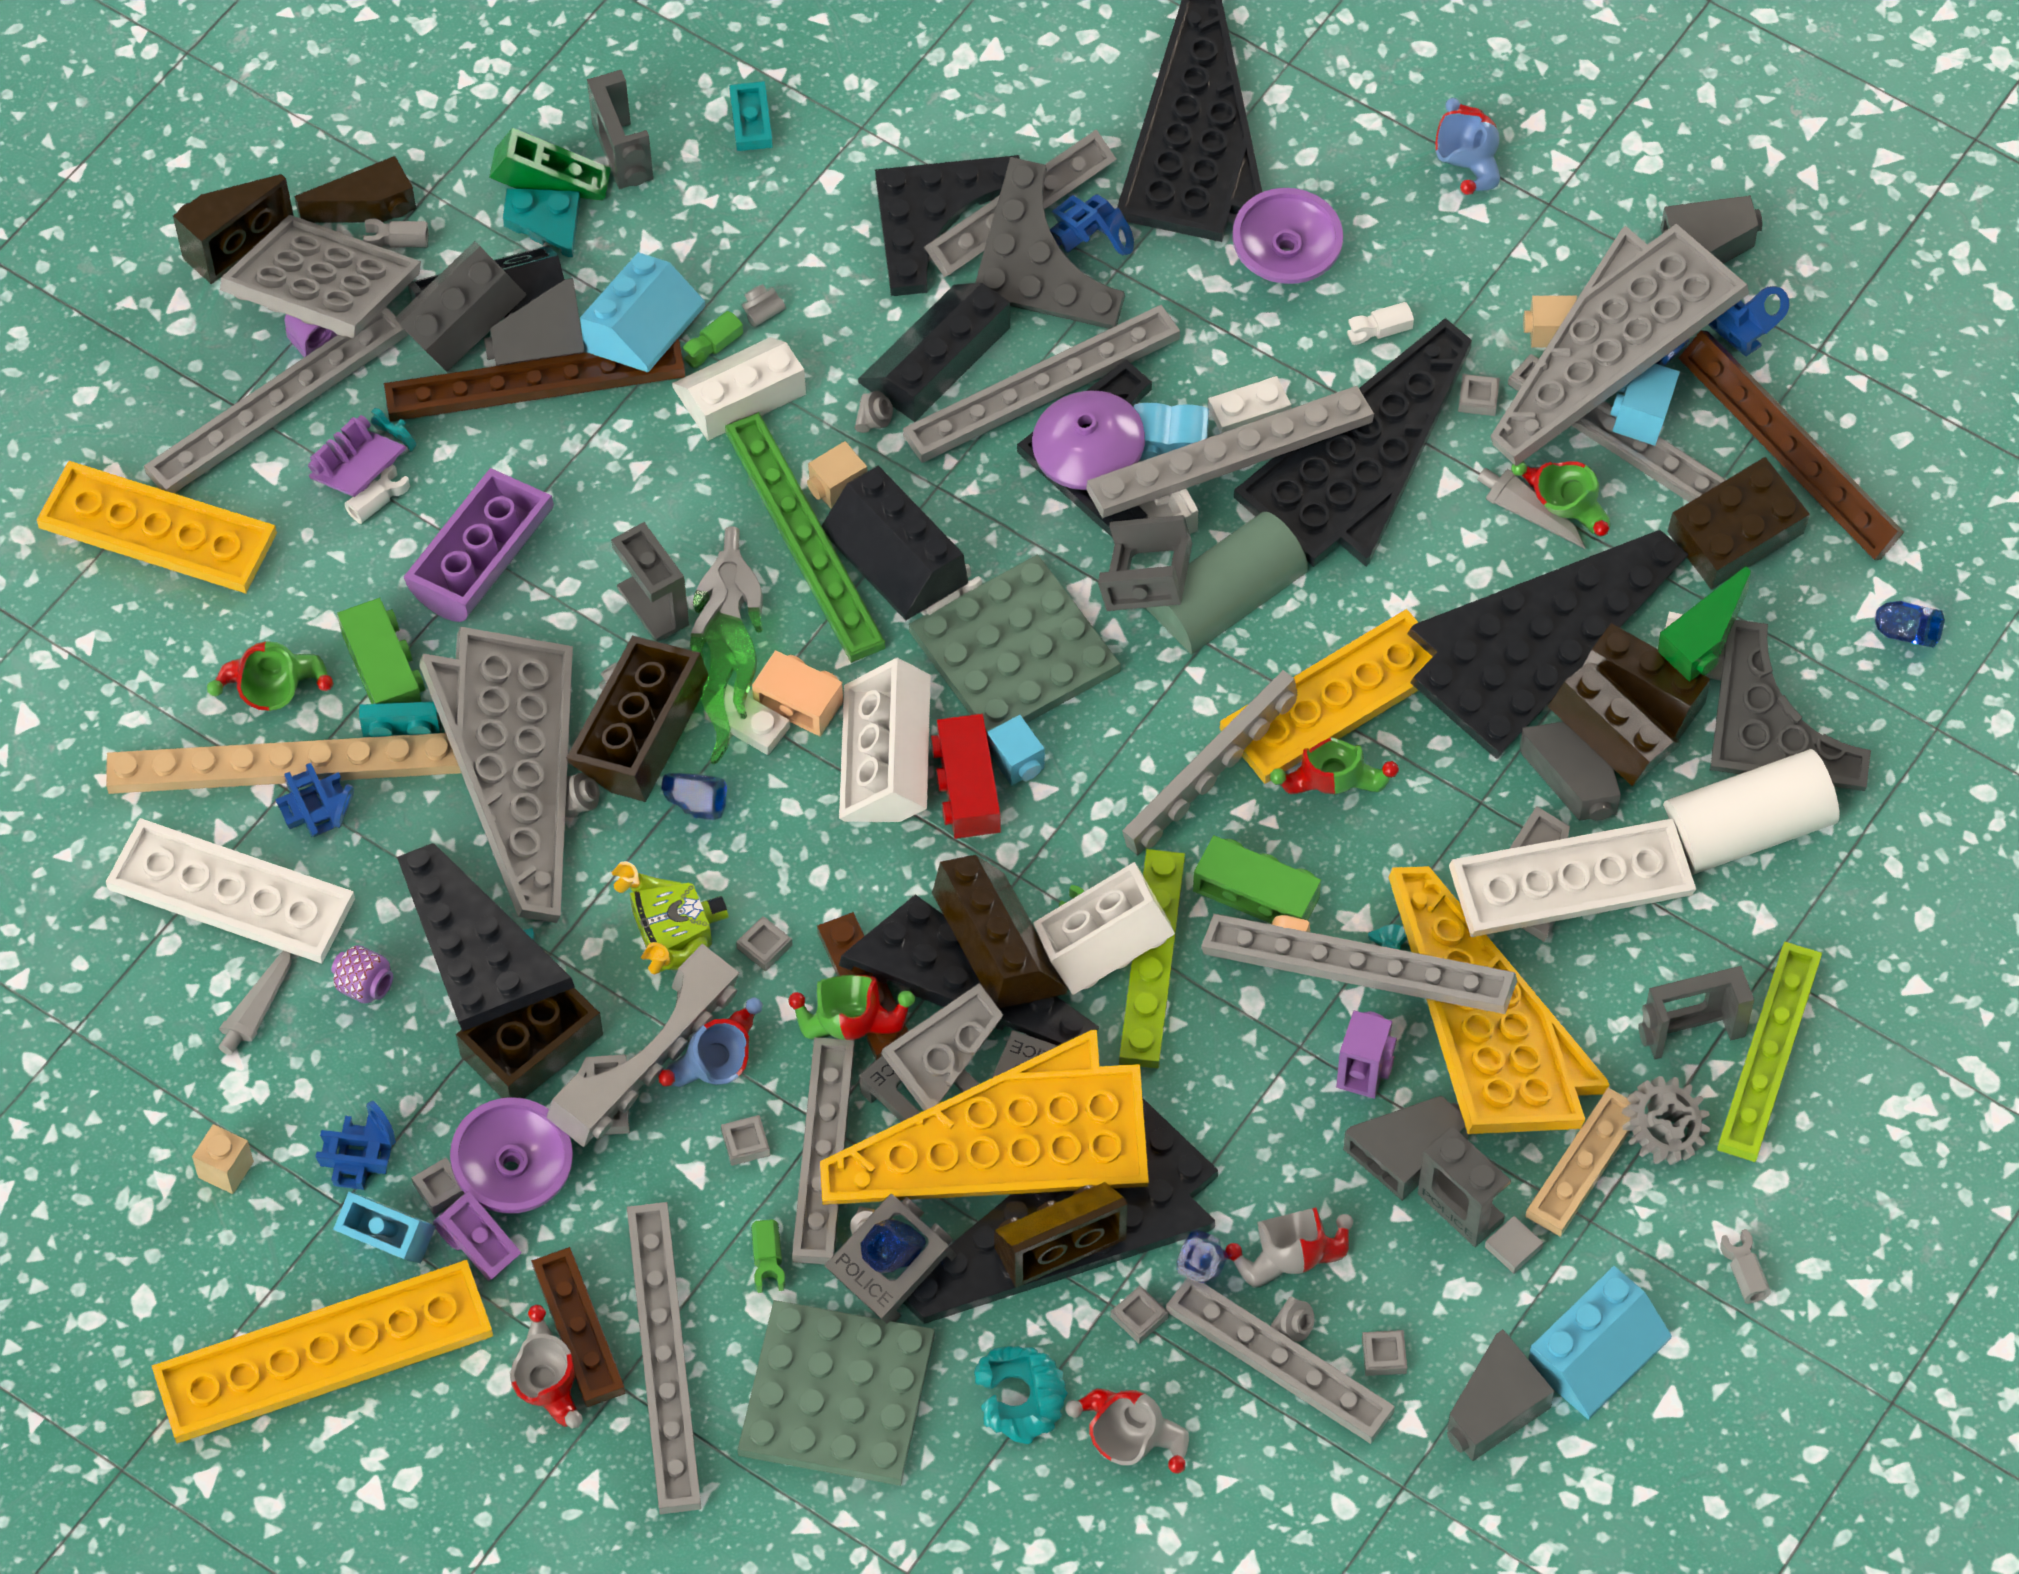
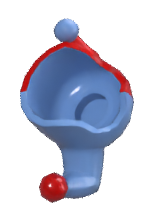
[1435,98,1500,195]
[658,997,763,1087]

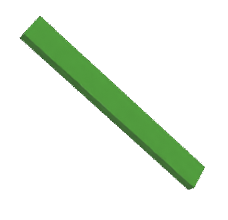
[725,412,886,663]

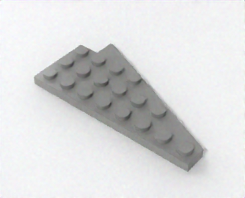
[1491,224,1749,466]
[420,627,573,923]

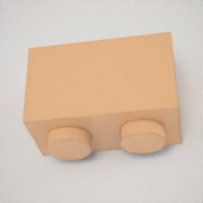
[752,650,843,737]

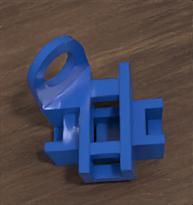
[1050,194,1134,256]
[1708,286,1789,357]
[275,763,354,838]
[315,1100,396,1190]

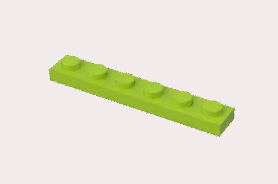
[1119,849,1185,1069]
[1717,941,1822,1162]

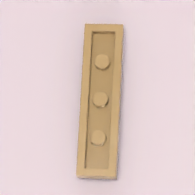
[1526,1088,1631,1237]

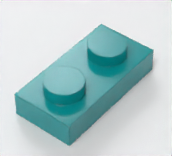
[729,81,773,151]
[359,702,441,737]

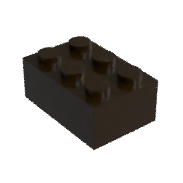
[1667,457,1810,590]
[456,988,603,1099]

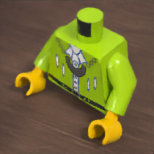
[611,862,729,974]

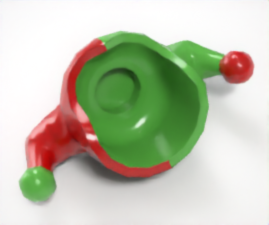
[1511,461,1610,537]
[207,641,334,711]
[1270,738,1399,795]
[788,975,915,1040]

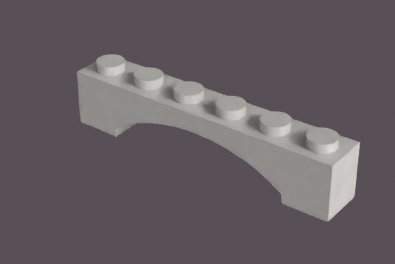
[546,943,739,1147]

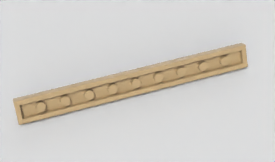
[106,733,461,794]

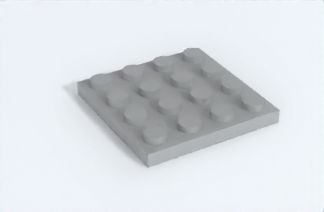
[220,215,421,338]

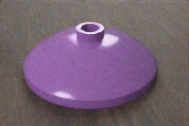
[1232,188,1343,284]
[1032,391,1145,490]
[450,1098,573,1213]

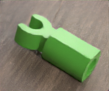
[683,311,743,369]
[751,1219,785,1293]

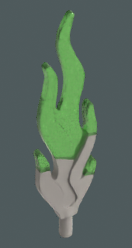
[690,526,763,764]

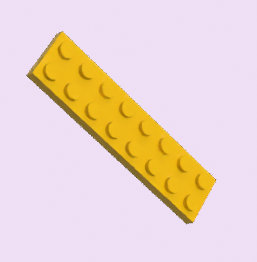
[152,1260,493,1444]

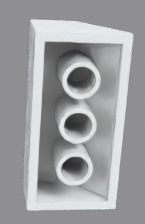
[839,658,931,822]

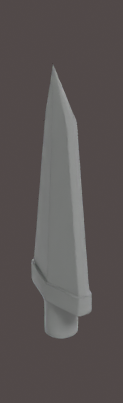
[1477,468,1586,549]
[219,950,291,1055]

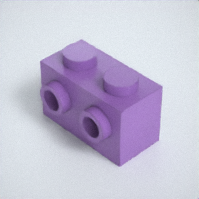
[1336,1010,1397,1099]

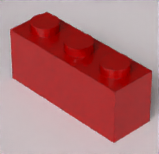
[930,713,1001,839]

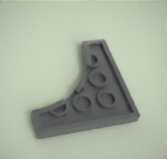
[975,157,1125,329]
[1710,620,1871,791]

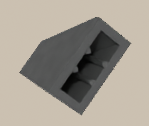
[1661,195,1762,264]
[484,278,585,366]
[1520,721,1621,821]
[1343,1096,1469,1201]
[1447,1329,1554,1461]

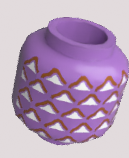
[331,945,393,1004]

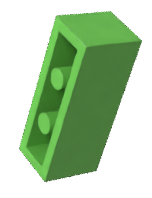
[337,597,426,704]
[1193,835,1321,924]

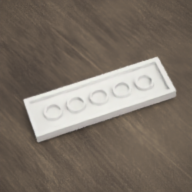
[106,818,355,964]
[1449,818,1696,937]

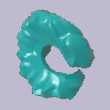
[974,1346,1068,1445]

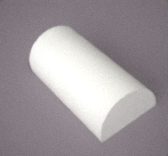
[1663,749,1840,875]

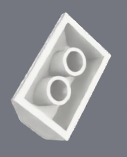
[672,337,806,441]
[1033,862,1175,995]

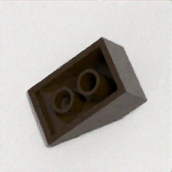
[173,174,294,284]

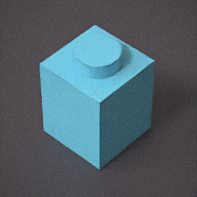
[987,715,1045,786]

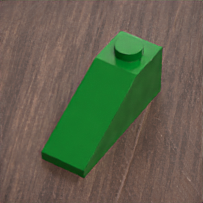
[489,127,611,201]
[1658,566,1751,682]

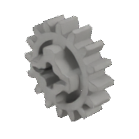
[1622,1076,1710,1165]

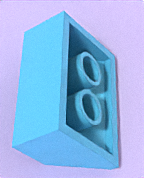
[580,252,705,372]
[1528,1266,1672,1420]

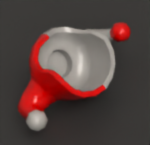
[1225,1207,1353,1288]
[510,1304,583,1429]
[1065,1388,1189,1474]

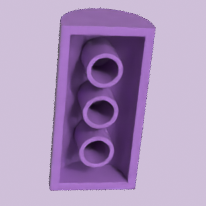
[404,468,554,622]

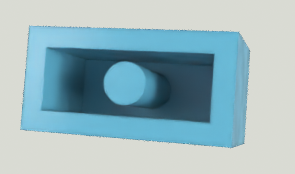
[1610,363,1680,446]
[333,1192,436,1264]

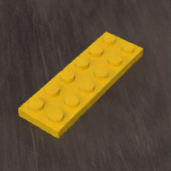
[37,461,277,594]
[1219,609,1433,784]

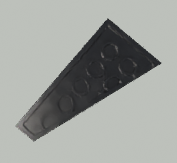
[397,843,575,1032]
[839,894,1099,1046]

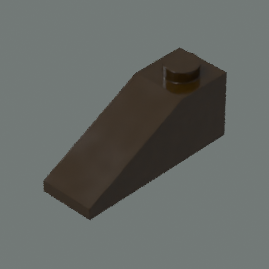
[294,156,416,223]

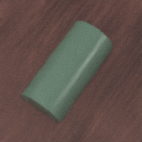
[1146,512,1307,655]

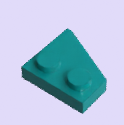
[503,188,580,257]

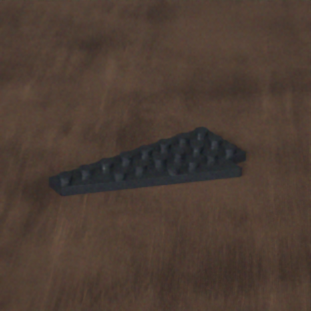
[1117,0,1262,242]
[1234,318,1472,567]
[1407,530,1689,759]
[903,1097,1218,1324]

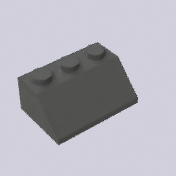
[395,241,527,372]

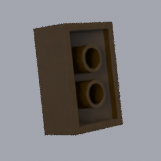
[1583,623,1711,740]
[1548,662,1681,786]
[994,1182,1127,1288]

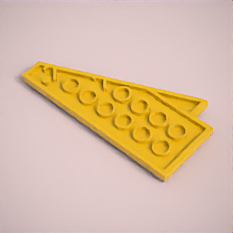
[1388,866,1609,1134]
[820,1030,1149,1205]

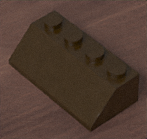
[566,635,711,802]
[932,854,1068,1009]

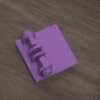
[308,415,407,497]

